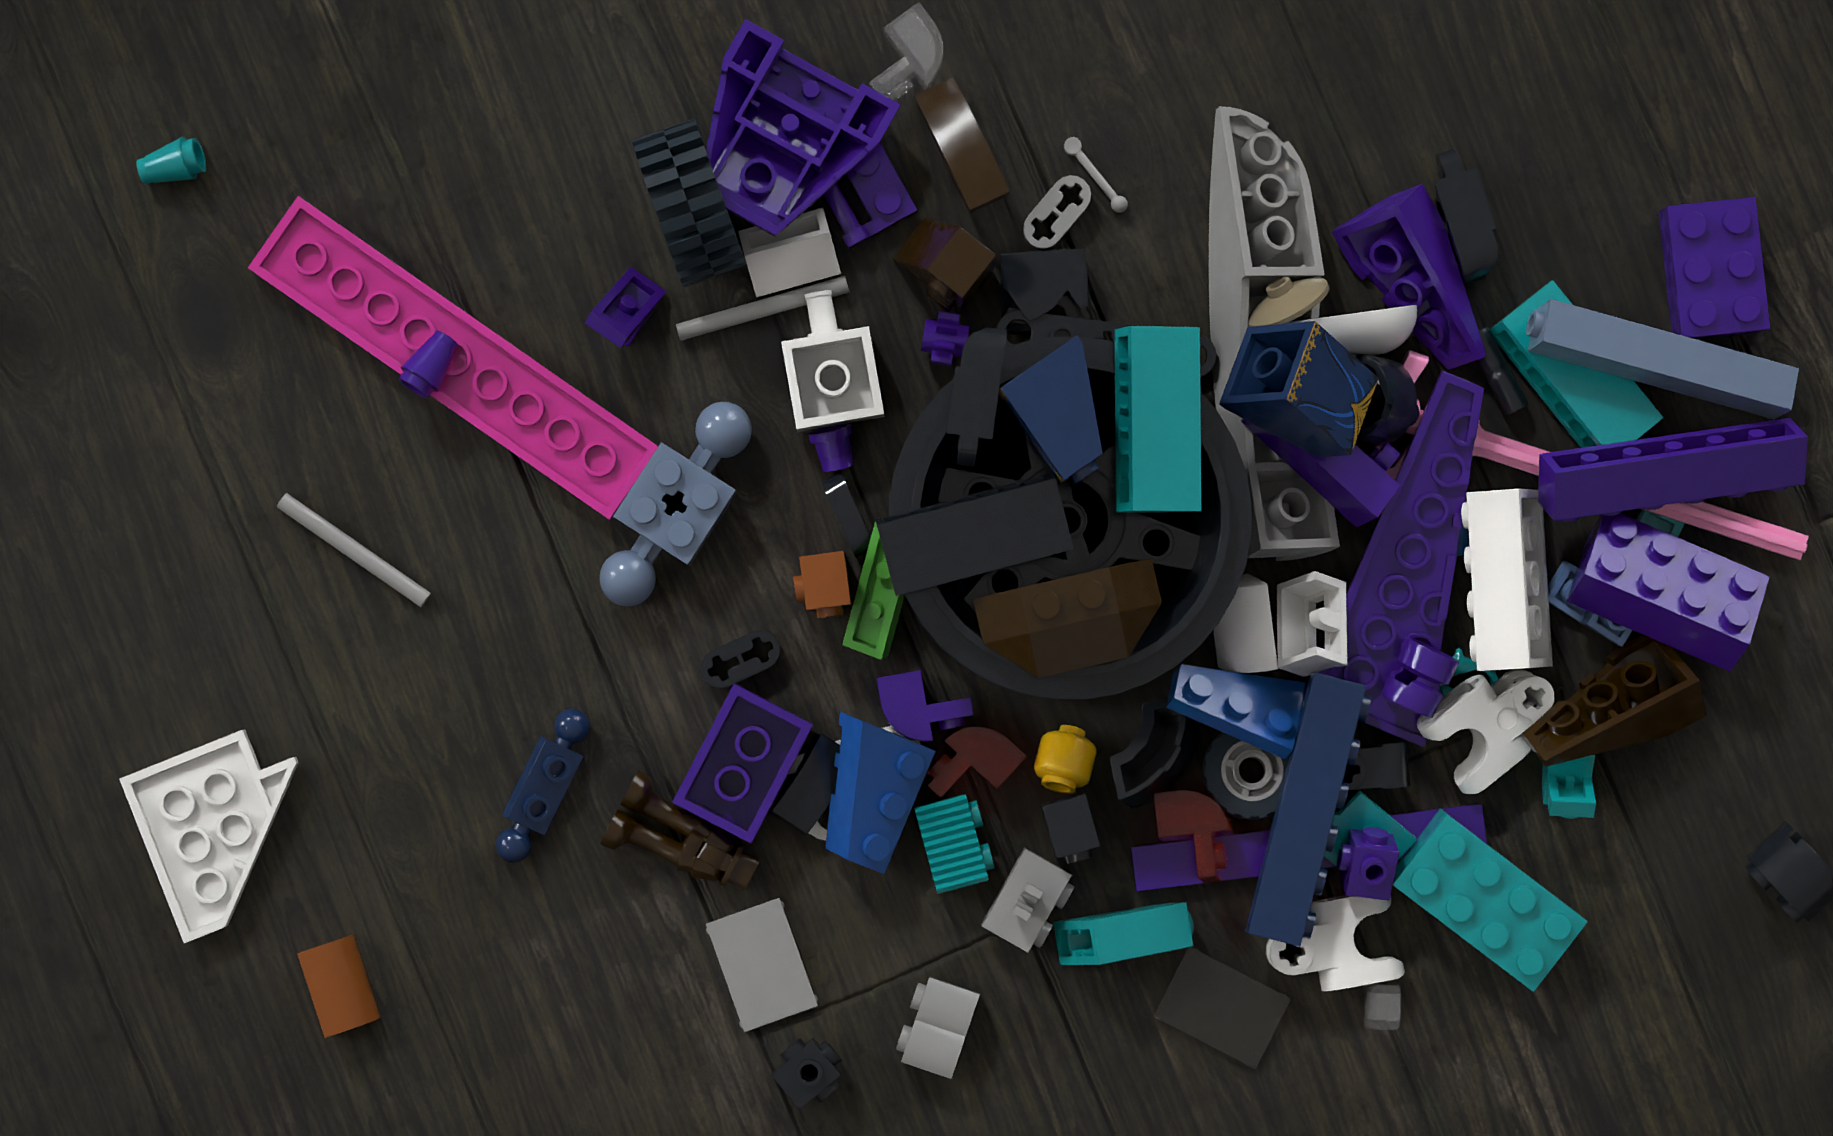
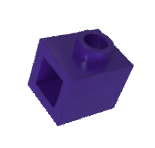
[1337,827,1399,901]

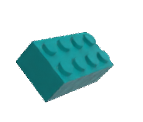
[1393,808,1588,992]

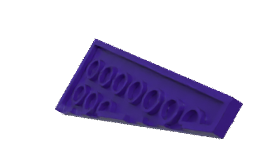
[1303,370,1484,747]

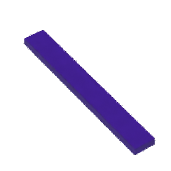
[1131,803,1487,891]

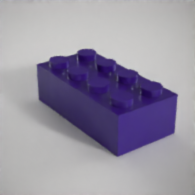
[1566,513,1769,672]

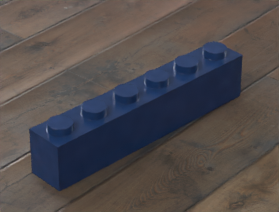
[1245,672,1371,947]

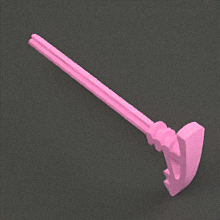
[1374,350,1809,561]

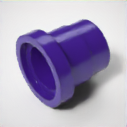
[808,424,854,472]

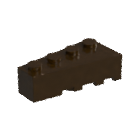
[892,217,996,313]

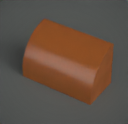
[297,934,381,1038]

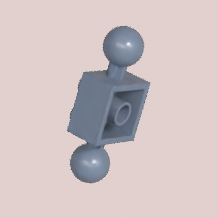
[599,402,752,607]

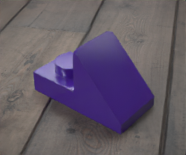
[585,267,667,348]

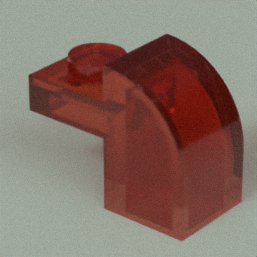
[927,726,1027,797]
[1154,790,1234,883]

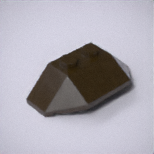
[973,558,1162,678]

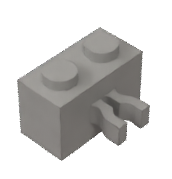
[981,847,1074,952]

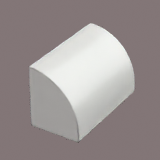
[738,208,841,297]
[1213,574,1278,673]

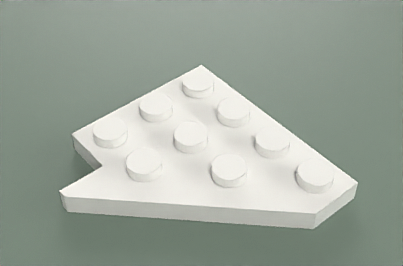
[119,729,299,943]

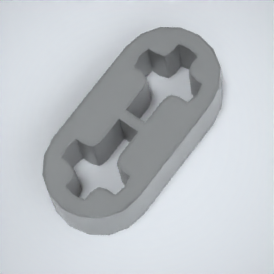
[1023,175,1091,250]

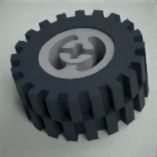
[632,118,747,288]

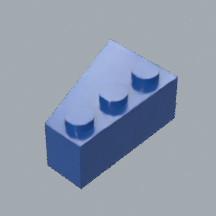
[825,711,935,874]

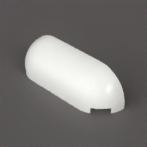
[1286,305,1417,356]

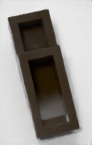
[914,77,1010,214]

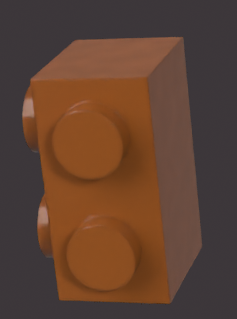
[793,551,852,618]

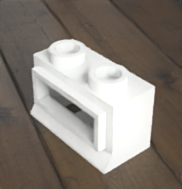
[1277,571,1347,677]

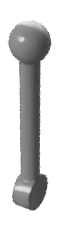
[1064,137,1128,213]

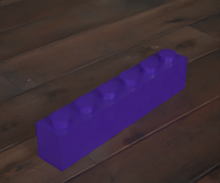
[1538,418,1808,522]

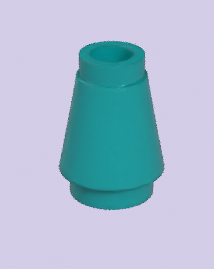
[136,137,206,185]

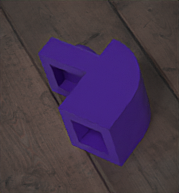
[876,670,973,742]

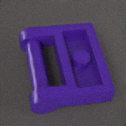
[823,143,917,249]

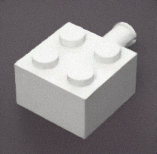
[781,290,885,432]

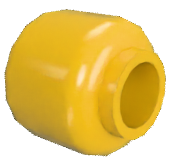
[1034,725,1096,794]

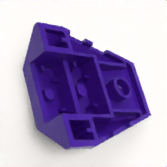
[706,19,901,237]

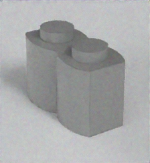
[896,977,980,1079]

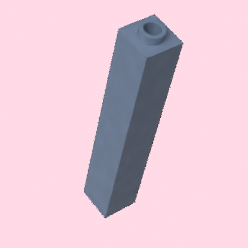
[1526,299,1799,420]

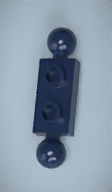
[496,708,590,863]

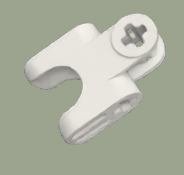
[1417,669,1554,794]
[1266,895,1405,991]

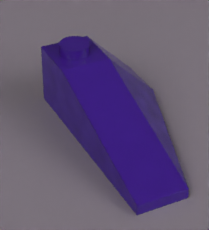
[1331,184,1486,370]

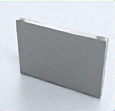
[706,897,818,1032]

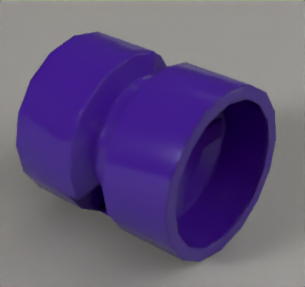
[1381,637,1460,718]

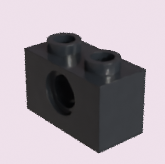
[1040,792,1100,864]

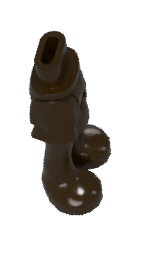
[600,770,760,891]

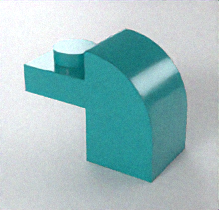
[1542,755,1596,819]

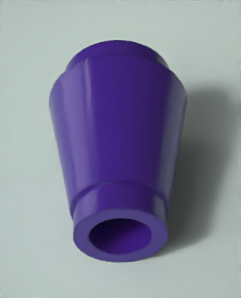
[398,330,458,399]

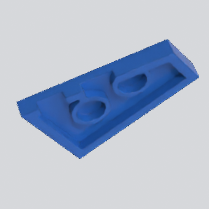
[1166,664,1305,759]

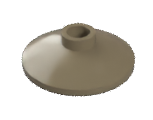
[1248,277,1330,327]

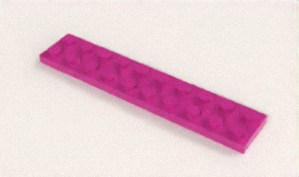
[248,196,658,520]

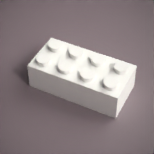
[1461,489,1553,671]

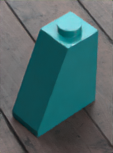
[1053,902,1194,965]

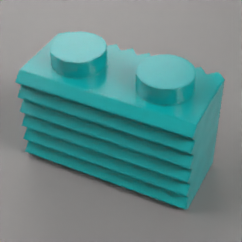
[914,794,995,894]

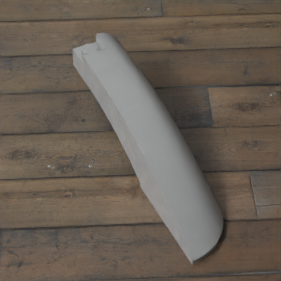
[1209,106,1340,561]

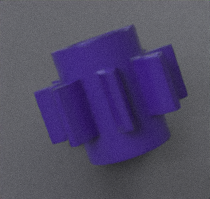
[921,311,970,366]

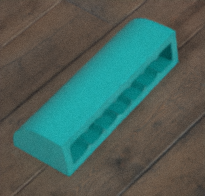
[1489,280,1663,448]
[1115,326,1201,513]

